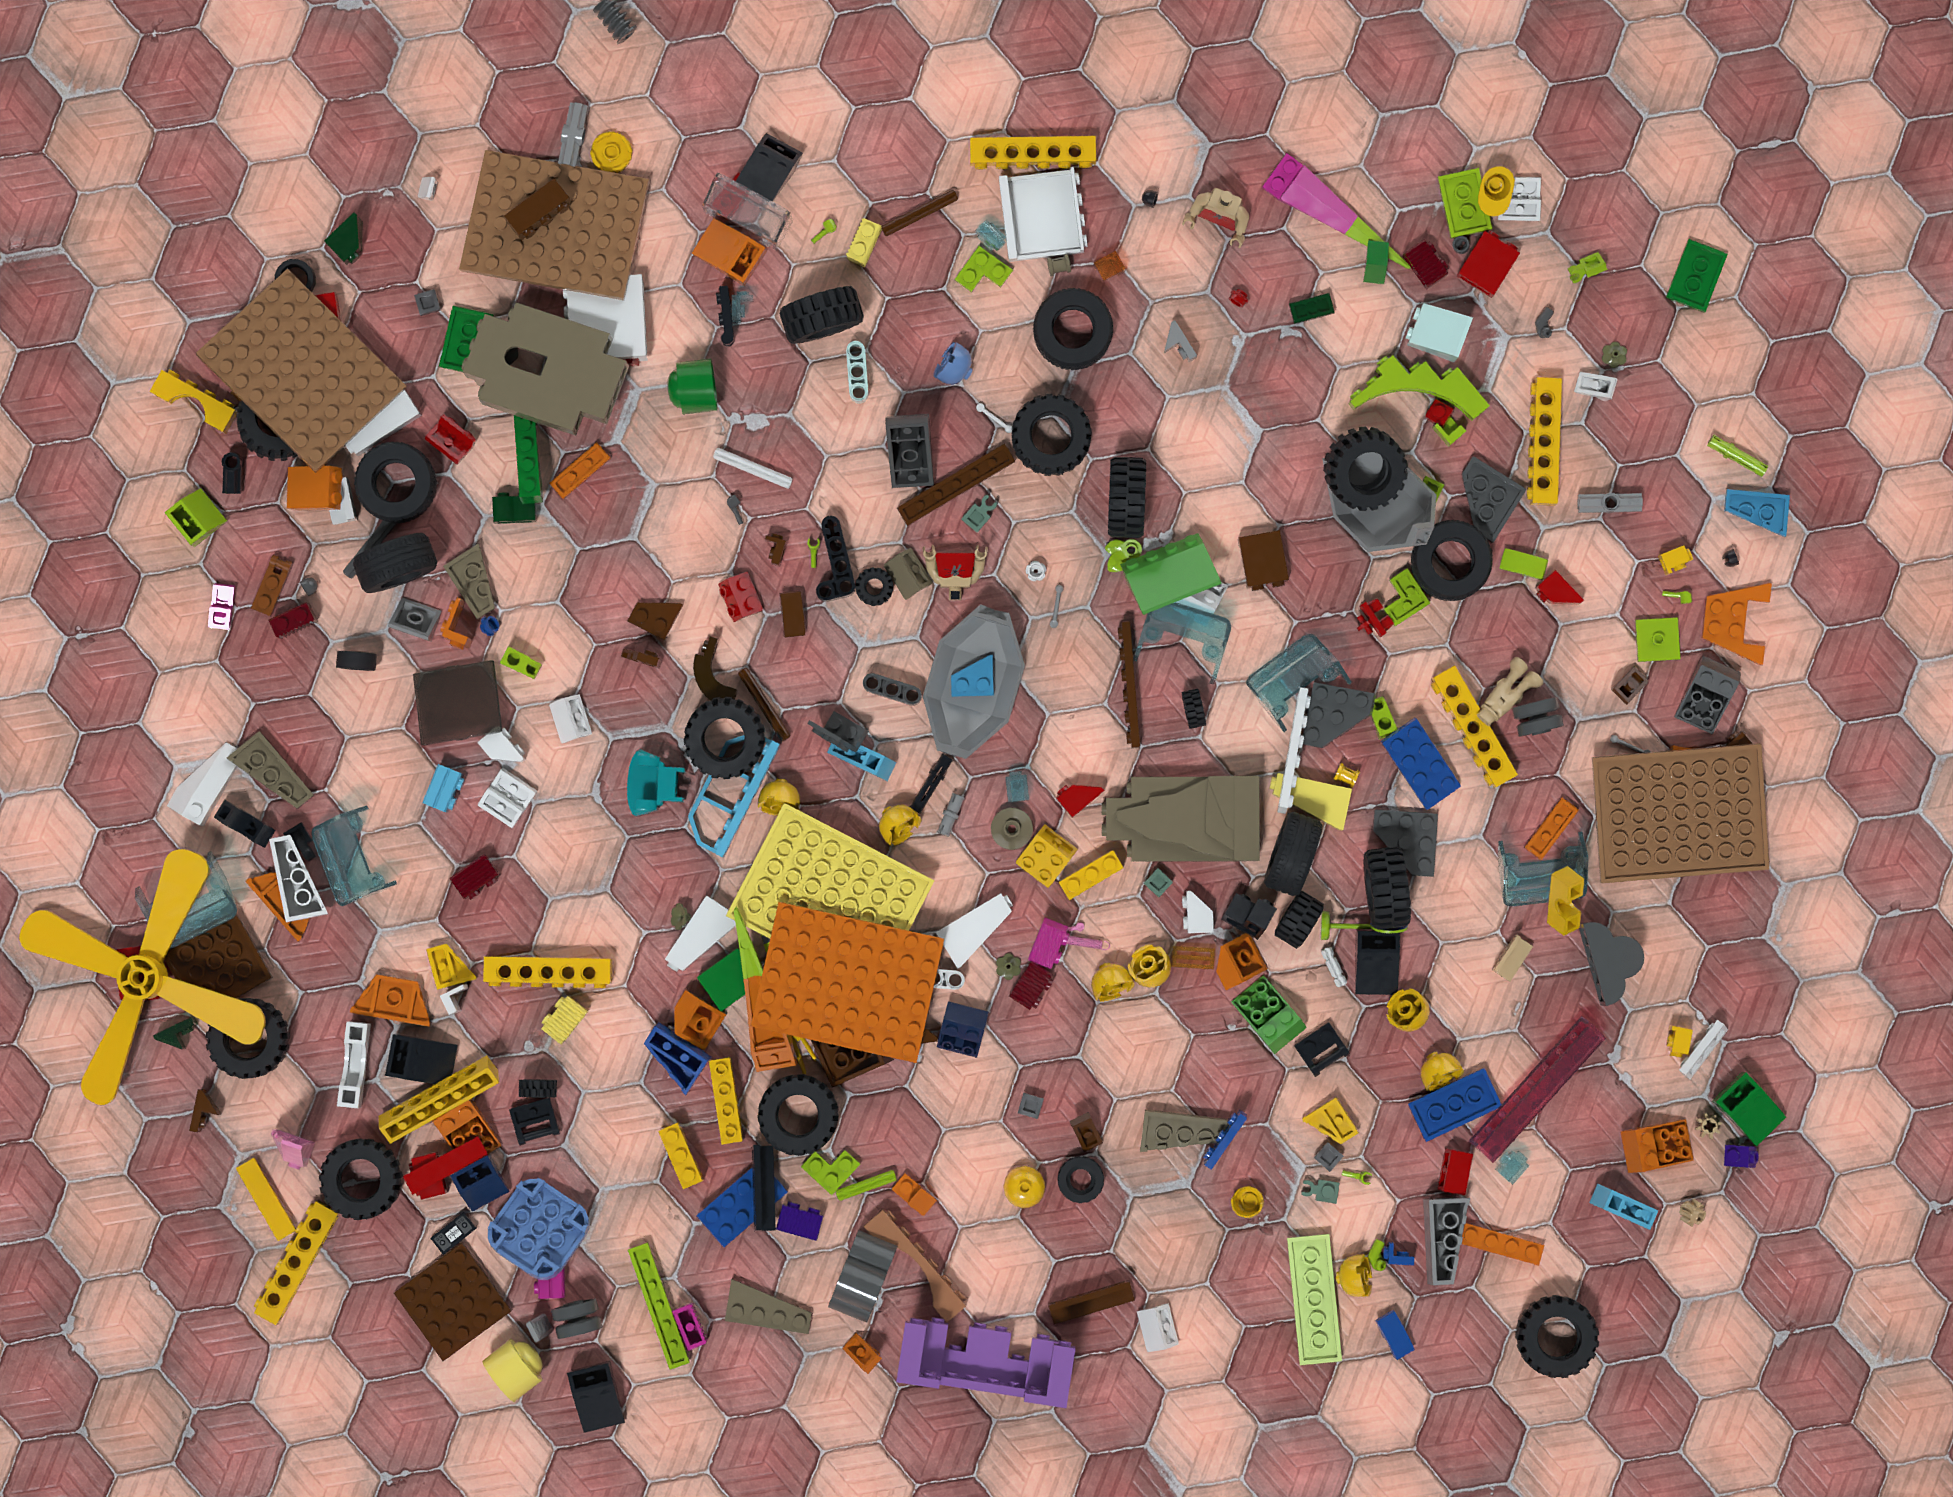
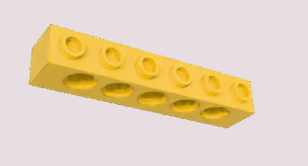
[970,136,1096,170]
[1527,377,1562,506]
[1430,665,1518,788]
[483,957,612,988]
[378,1055,499,1144]
[254,1200,340,1325]

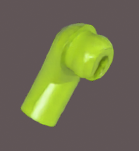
[1368,1239,1386,1271]

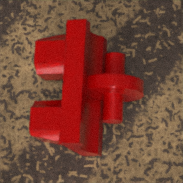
[1357,599,1394,637]

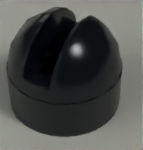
[1142,190,1158,208]
[1722,549,1739,567]

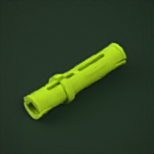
[1707,434,1768,477]

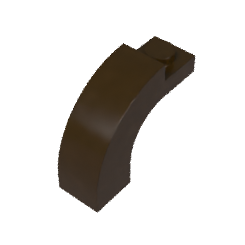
[693,636,738,701]

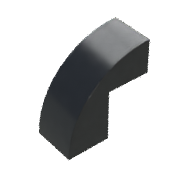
[214,799,276,848]

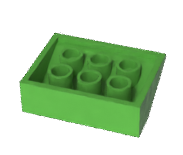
[1120,533,1222,615]

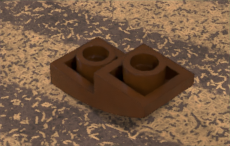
[780,591,805,638]

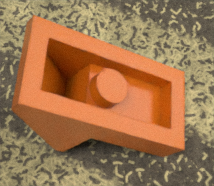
[891,1173,937,1216]
[842,1333,882,1374]

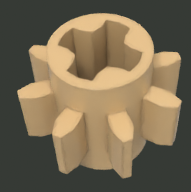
[1695,1113,1722,1139]
[1679,1199,1706,1227]

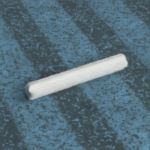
[713,448,793,489]

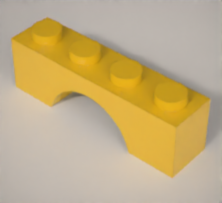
[149,369,237,434]

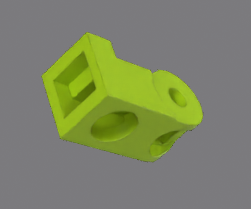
[500,646,542,679]
[1371,696,1397,740]

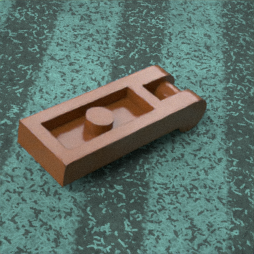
[251,554,293,617]

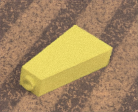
[1269,773,1352,831]

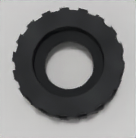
[1057,1156,1104,1203]

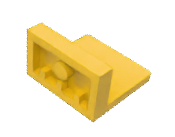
[1016,824,1078,888]

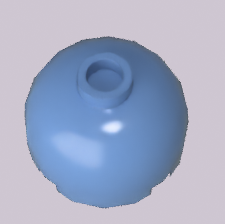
[933,342,973,385]

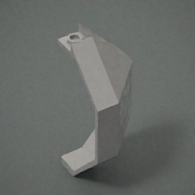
[1322,452,1436,552]
[923,604,1025,759]

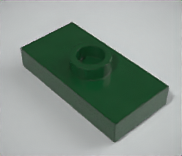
[1289,293,1335,325]

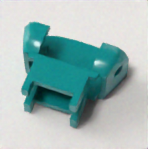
[627,749,686,817]

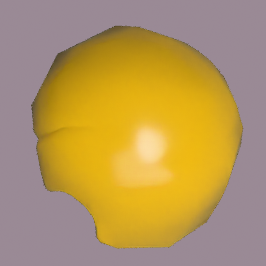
[1231,1186,1264,1218]

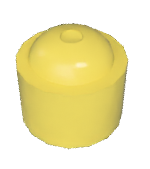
[482,1339,543,1402]

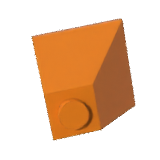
[1216,933,1267,990]
[674,990,726,1050]

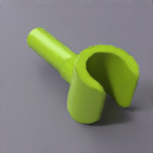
[811,219,837,244]
[807,538,820,568]
[1662,591,1692,604]
[1342,1170,1372,1185]

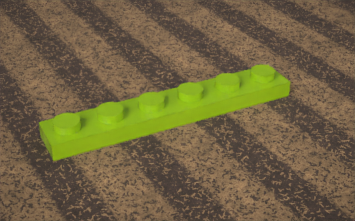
[628,1242,690,1370]

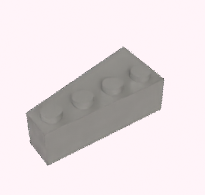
[1423,1197,1470,1285]

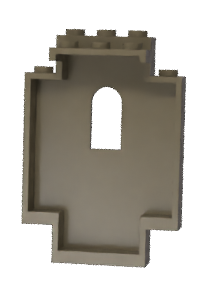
[462,303,629,436]

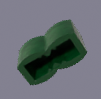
[492,492,536,524]

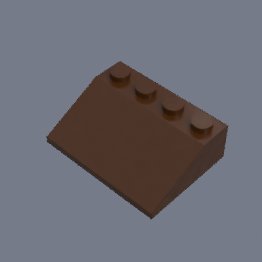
[811,1040,894,1088]

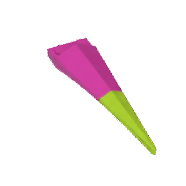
[1261,153,1411,269]

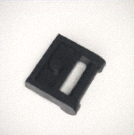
[1294,1022,1350,1077]
[509,1098,560,1145]

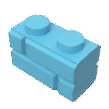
[422,764,465,813]

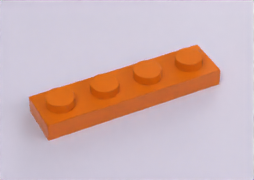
[1462,1223,1545,1266]

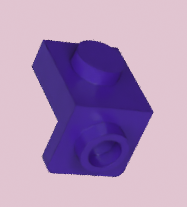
[1724,1145,1759,1168]

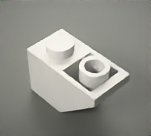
[478,727,525,762]
[1182,891,1214,933]

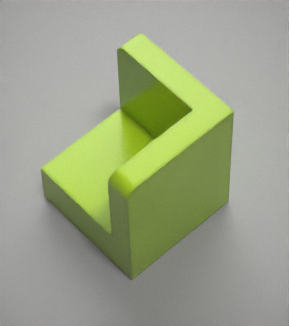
[1432,417,1466,447]

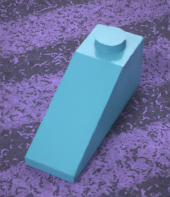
[827,743,897,781]
[1589,1184,1658,1230]

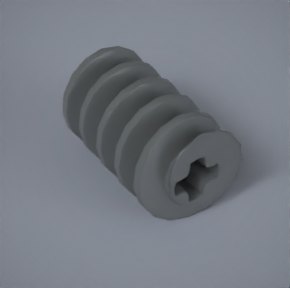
[593,0,637,44]

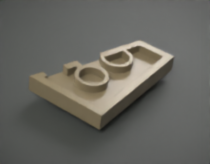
[443,544,495,619]

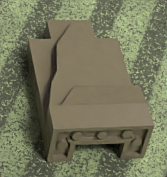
[1102,776,1260,862]

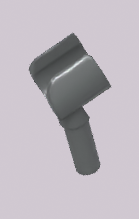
[727,495,743,525]

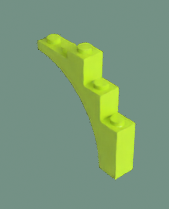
[1348,355,1490,421]

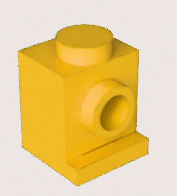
[1658,545,1693,575]
[1666,1026,1693,1058]

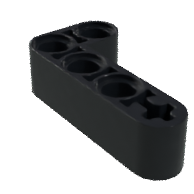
[816,516,856,602]

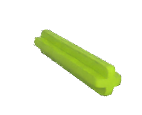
[836,1170,897,1201]

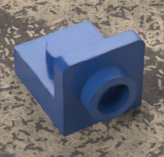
[1383,1242,1414,1266]

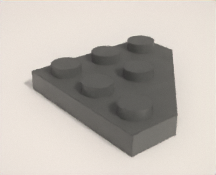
[1461,456,1527,543]
[1303,682,1376,748]
[1373,810,1438,877]

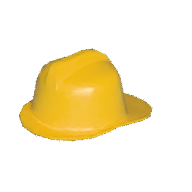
[1478,166,1515,216]

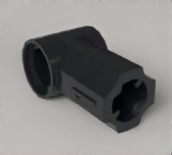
[221,452,244,494]

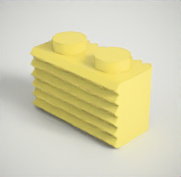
[846,218,882,267]
[541,996,589,1045]

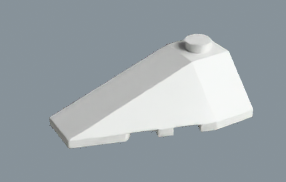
[167,743,238,826]

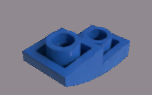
[1375,1310,1415,1360]

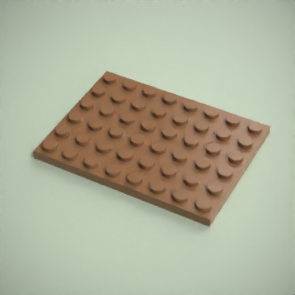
[459,150,649,300]
[196,269,407,473]
[1592,743,1769,883]

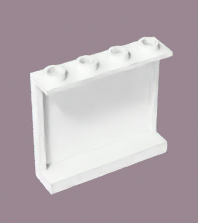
[999,167,1087,262]
[563,274,648,361]

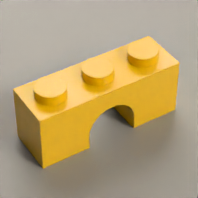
[1058,850,1124,900]
[1547,866,1584,936]
[658,1122,704,1189]

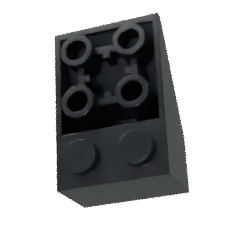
[735,133,803,204]
[1355,931,1400,995]
[385,1034,458,1084]
[567,1361,625,1433]

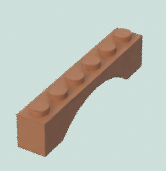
[864,1209,966,1323]

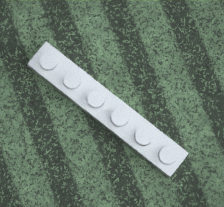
[1277,687,1311,814]

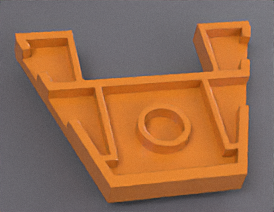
[1701,583,1772,665]

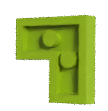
[955,246,1013,293]
[1383,568,1430,627]
[801,1150,860,1195]

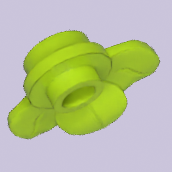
[1105,539,1142,572]

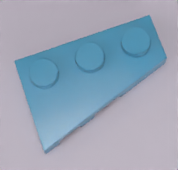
[1724,489,1790,537]

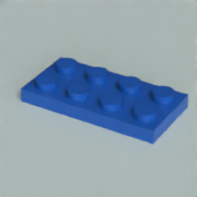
[1380,717,1461,810]
[1407,1068,1502,1142]
[696,1168,788,1248]

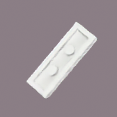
[1679,1020,1728,1080]

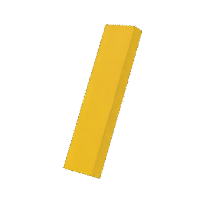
[236,1157,296,1241]

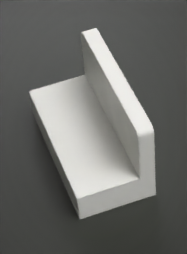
[329,477,357,525]
[549,694,592,744]
[440,984,469,1015]
[1137,1303,1179,1352]

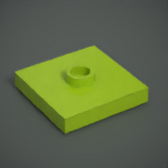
[1635,617,1680,662]

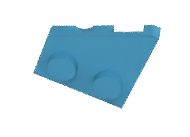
[951,655,994,697]

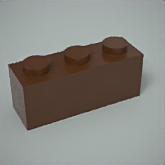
[504,178,572,241]

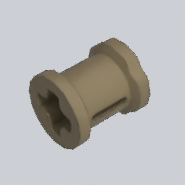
[1047,254,1071,276]

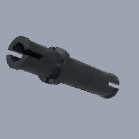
[910,754,954,814]

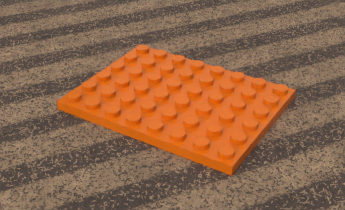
[751,902,944,1063]

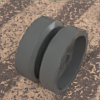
[1512,697,1564,737]
[551,1298,603,1339]

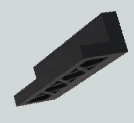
[751,1145,776,1232]

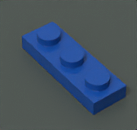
[1203,1110,1247,1170]

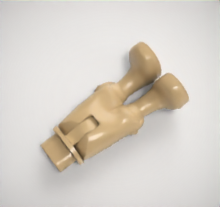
[1477,657,1543,726]

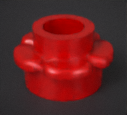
[1229,289,1249,308]

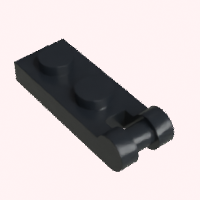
[716,285,735,347]

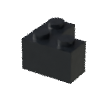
[1221,893,1277,940]

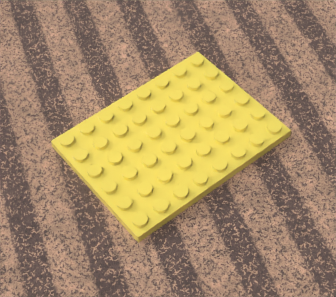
[726,803,935,939]

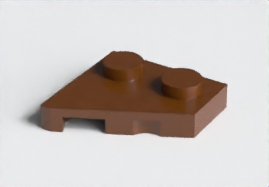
[627,602,683,641]
[621,649,662,669]

